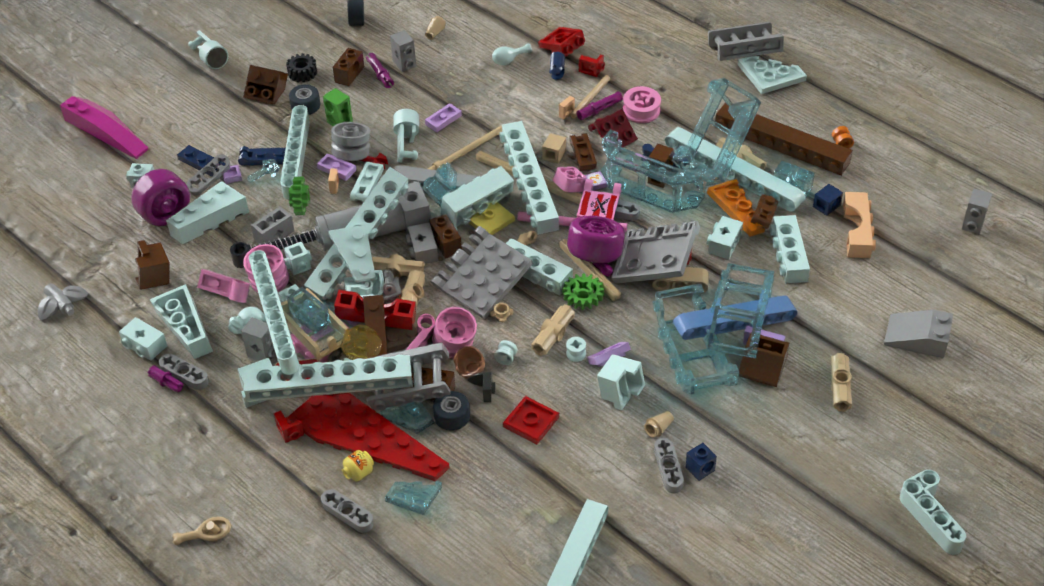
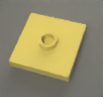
[469,202,515,235]

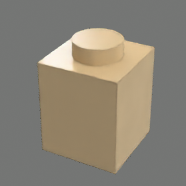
[542,133,566,164]

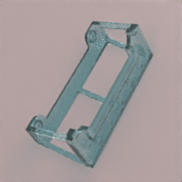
[672,78,761,188]

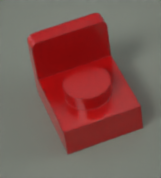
[579,54,605,77]
[273,410,304,443]

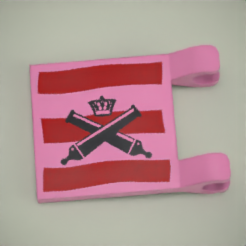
[577,179,622,220]

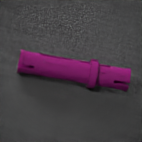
[366,53,394,88]
[576,91,623,120]

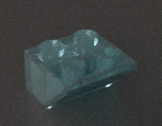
[421,162,457,207]

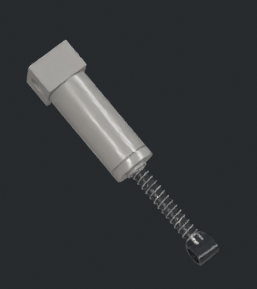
[230,181,431,268]

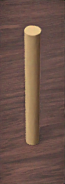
[570,75,610,119]

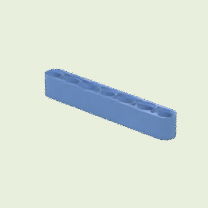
[673,295,798,340]

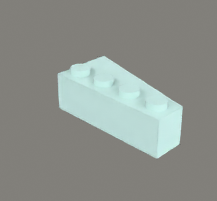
[440,166,514,231]
[166,181,249,244]
[150,284,213,359]

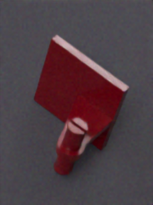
[588,108,638,154]

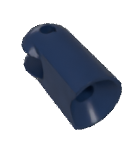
[549,52,565,80]

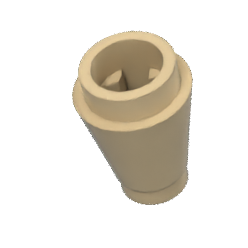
[425,16,446,40]
[644,411,674,437]

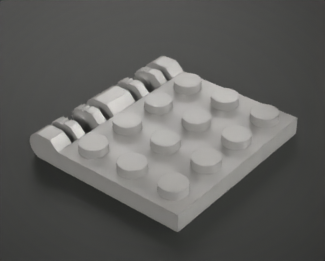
[611,221,700,284]
[430,226,533,320]

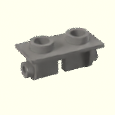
[382,270,401,300]

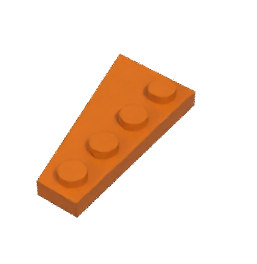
[707,179,765,237]

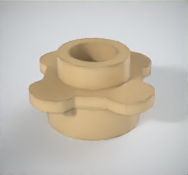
[490,303,513,322]

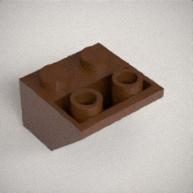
[243,65,288,105]
[738,332,790,387]

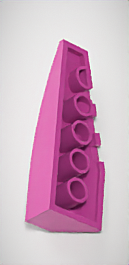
[60,96,149,159]

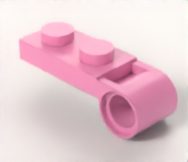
[197,269,250,303]
[406,314,435,350]

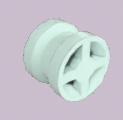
[566,337,586,362]
[494,340,518,365]

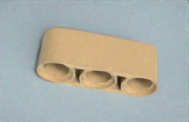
[653,267,709,294]

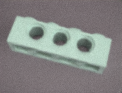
[770,215,810,284]
[506,238,573,296]

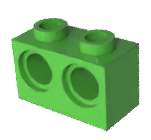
[323,88,353,126]

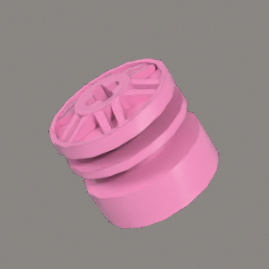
[244,244,289,293]
[432,307,477,359]

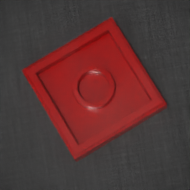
[503,396,560,445]

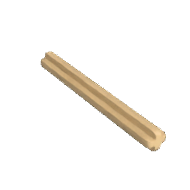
[559,239,621,301]

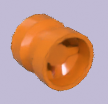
[832,126,854,149]

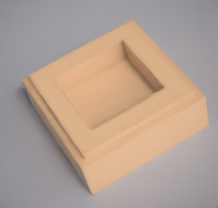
[559,96,575,120]
[328,168,339,194]

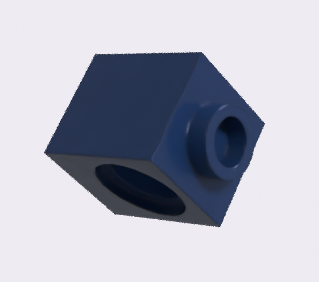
[813,184,843,216]
[685,443,717,481]

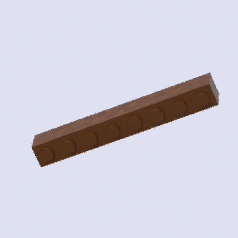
[715,102,853,176]

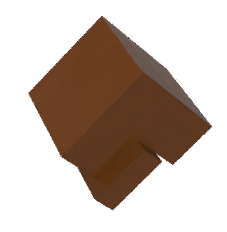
[135,240,170,290]

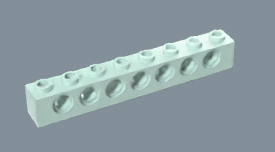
[499,121,559,234]
[304,167,409,303]
[244,355,413,402]

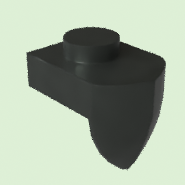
[468,372,496,402]

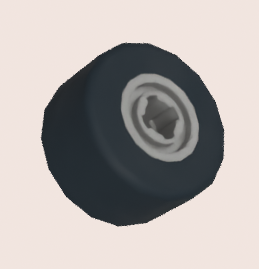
[347,0,364,26]
[289,84,321,115]
[433,391,470,431]

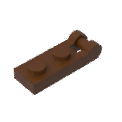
[569,133,597,171]
[751,194,779,230]

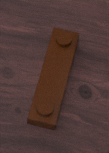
[363,295,388,374]

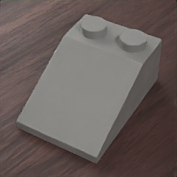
[884,310,953,358]

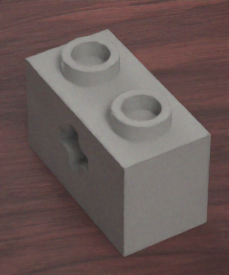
[390,30,416,72]
[962,189,992,234]
[251,207,294,244]
[405,223,438,264]
[241,317,276,361]

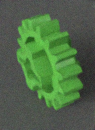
[289,176,310,216]
[563,273,604,310]

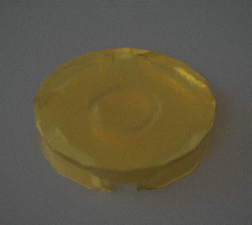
[341,325,382,360]

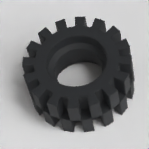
[286,53,317,83]

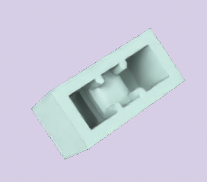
[706,216,743,259]
[119,317,167,361]

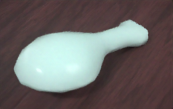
[492,43,532,66]

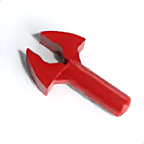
[359,153,388,169]

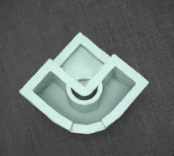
[343,270,384,298]

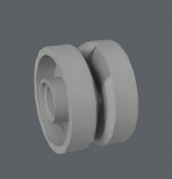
[331,122,370,161]

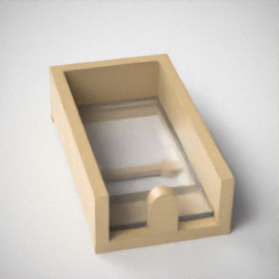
[281,288,350,361]

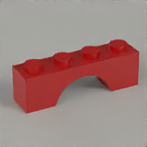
[334,290,416,330]

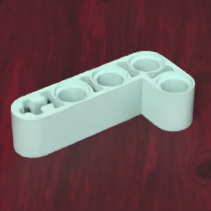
[900,470,966,555]

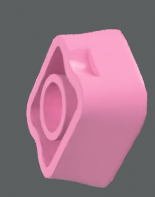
[553,167,586,192]

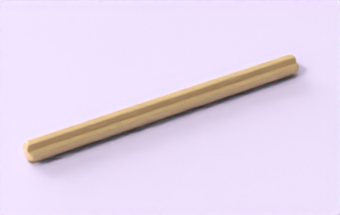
[476,151,582,205]

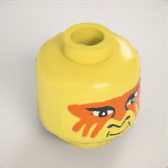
[342,450,374,482]

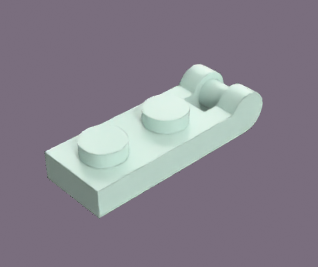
[350,162,384,203]

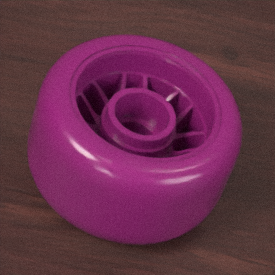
[131,169,190,226]
[567,216,625,263]

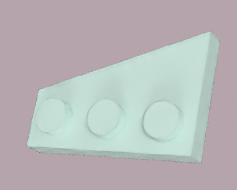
[328,225,376,283]

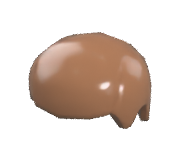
[453,346,485,379]

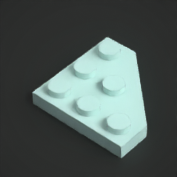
[738,56,807,94]

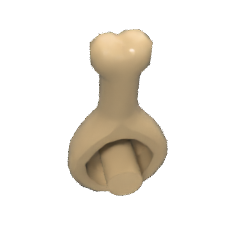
[172,517,231,545]

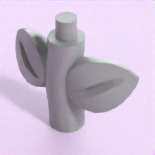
[38,283,89,321]

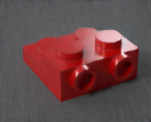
[538,27,586,57]

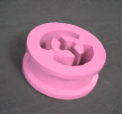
[623,86,661,123]

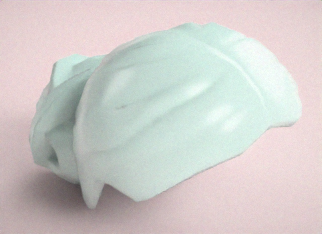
[228,307,266,334]

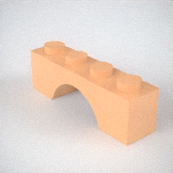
[843,192,876,258]

